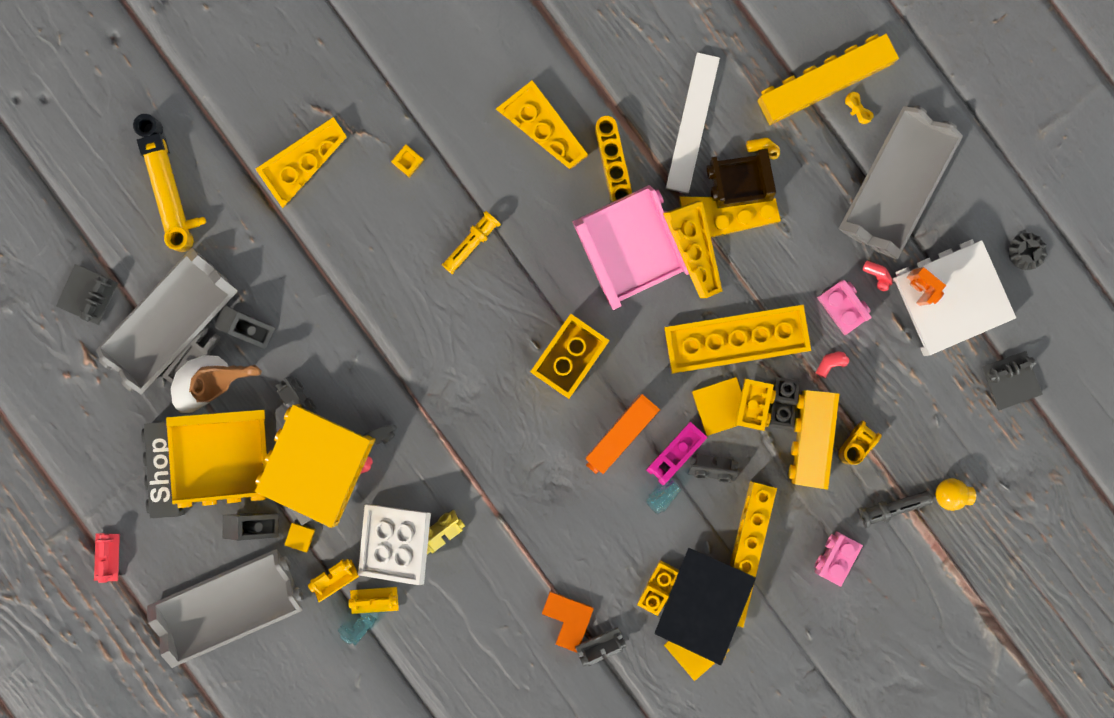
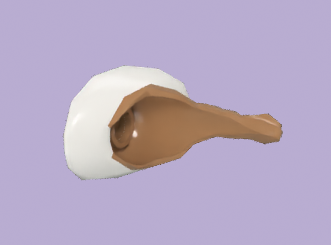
[171,355,262,413]

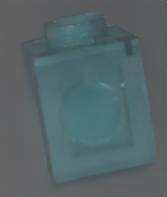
[337,614,377,646]

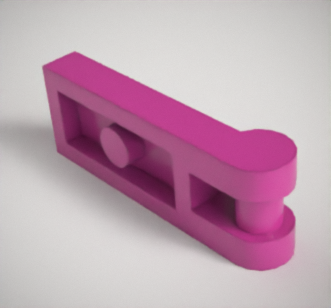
[646,421,708,486]

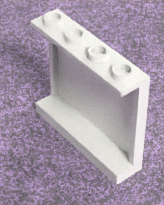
[892,239,1016,356]

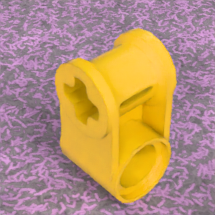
[838,420,882,465]

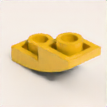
[637,560,679,616]

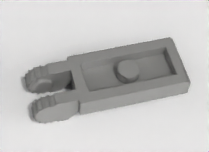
[162,326,221,384]

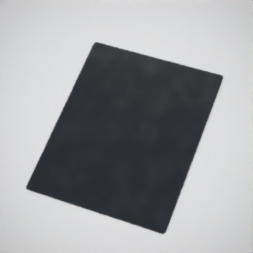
[655,548,756,665]

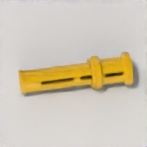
[441,211,501,275]

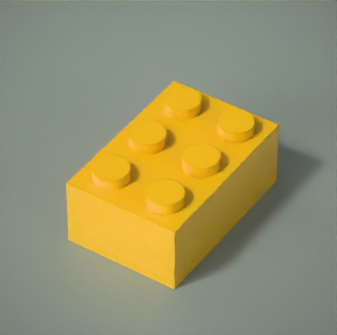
[530,314,610,399]

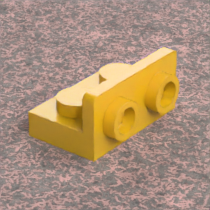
[735,379,776,431]

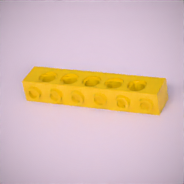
[729,481,777,627]

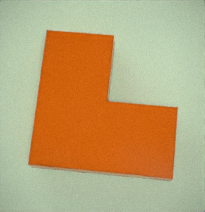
[542,591,594,653]

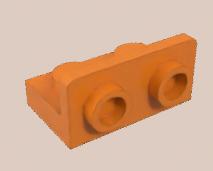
[907,267,947,306]

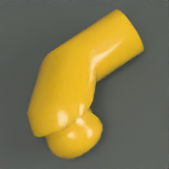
[746,138,780,160]

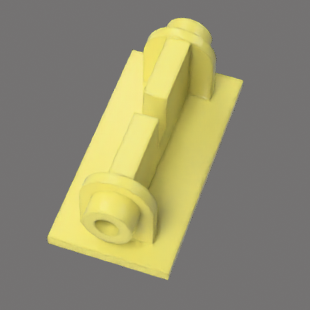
[427,510,465,554]

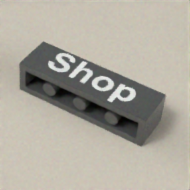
[141,422,185,518]

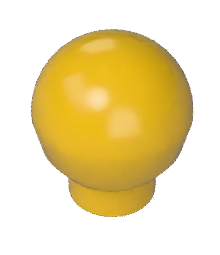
[935,478,976,511]

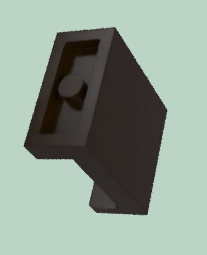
[707,148,776,208]

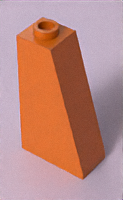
[585,394,660,474]

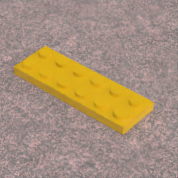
[664,305,811,374]

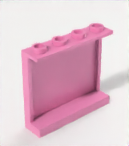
[572,185,689,310]

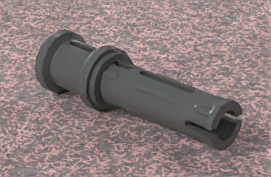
[859,490,933,528]

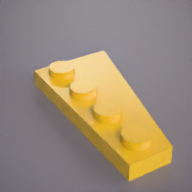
[496,80,589,170]
[256,117,347,208]
[679,196,781,238]
[663,201,722,298]

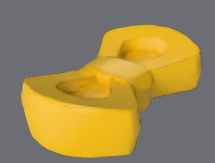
[845,92,874,124]

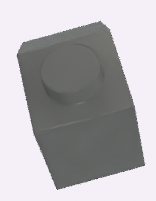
[215,305,275,349]
[222,513,279,541]

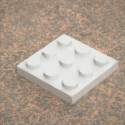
[358,504,431,585]

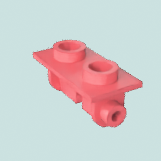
[94,533,120,583]

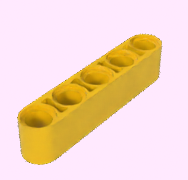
[595,116,632,203]

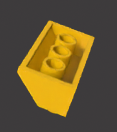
[788,390,839,490]

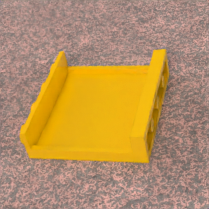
[255,404,376,528]
[166,410,267,508]

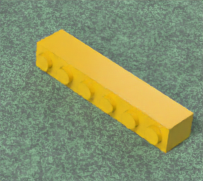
[757,33,899,125]

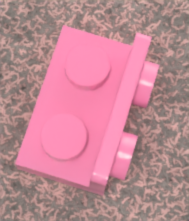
[817,280,872,335]
[814,531,863,587]

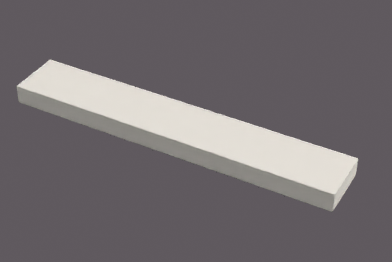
[665,53,720,194]

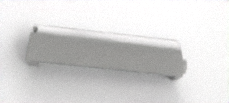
[839,106,963,259]
[96,247,238,395]
[147,549,304,668]

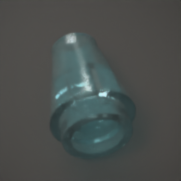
[646,480,681,514]

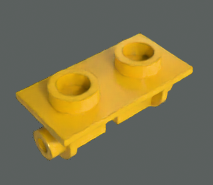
[308,559,359,602]
[349,587,399,614]

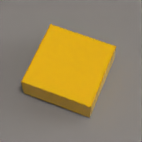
[391,144,424,178]
[285,522,315,553]

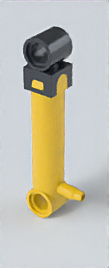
[133,114,206,252]

